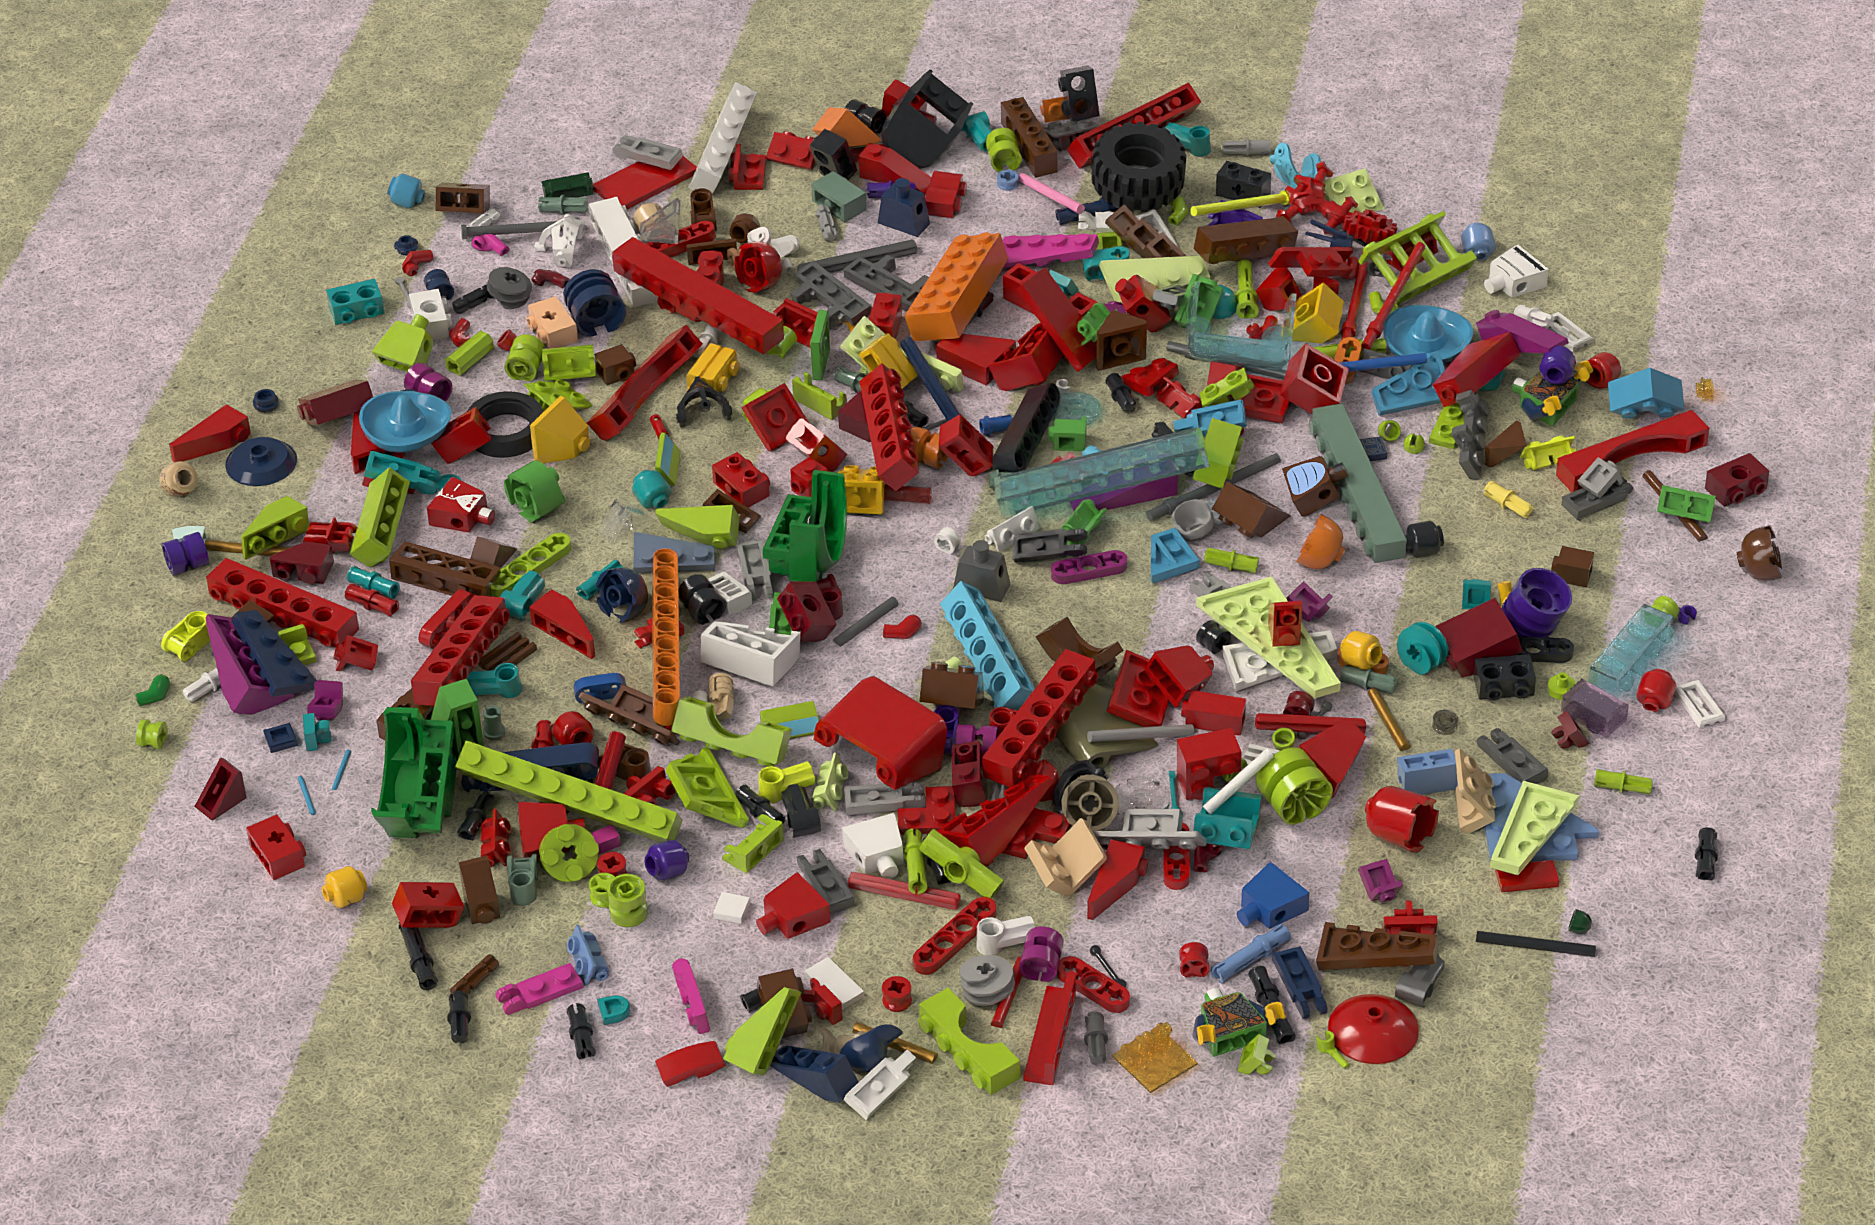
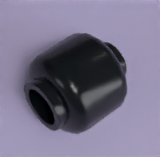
[1405,520,1444,558]

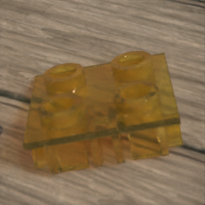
[1112,1022,1198,1093]

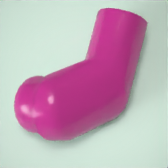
[472,234,509,256]

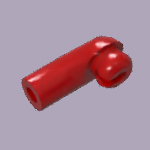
[402,249,433,276]
[449,318,470,347]

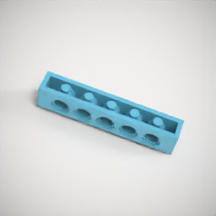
[940,581,1035,710]

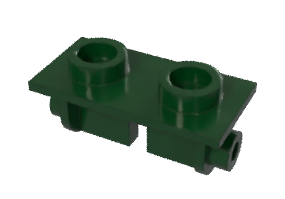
[541,172,594,198]

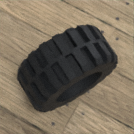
[1091,122,1187,212]

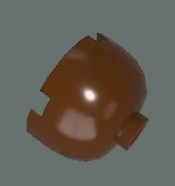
[1737,525,1782,581]

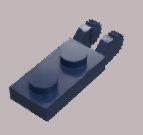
[1272,946,1328,1019]

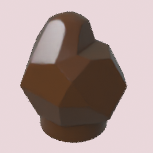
[729,213,760,243]

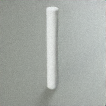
[1203,748,1274,815]

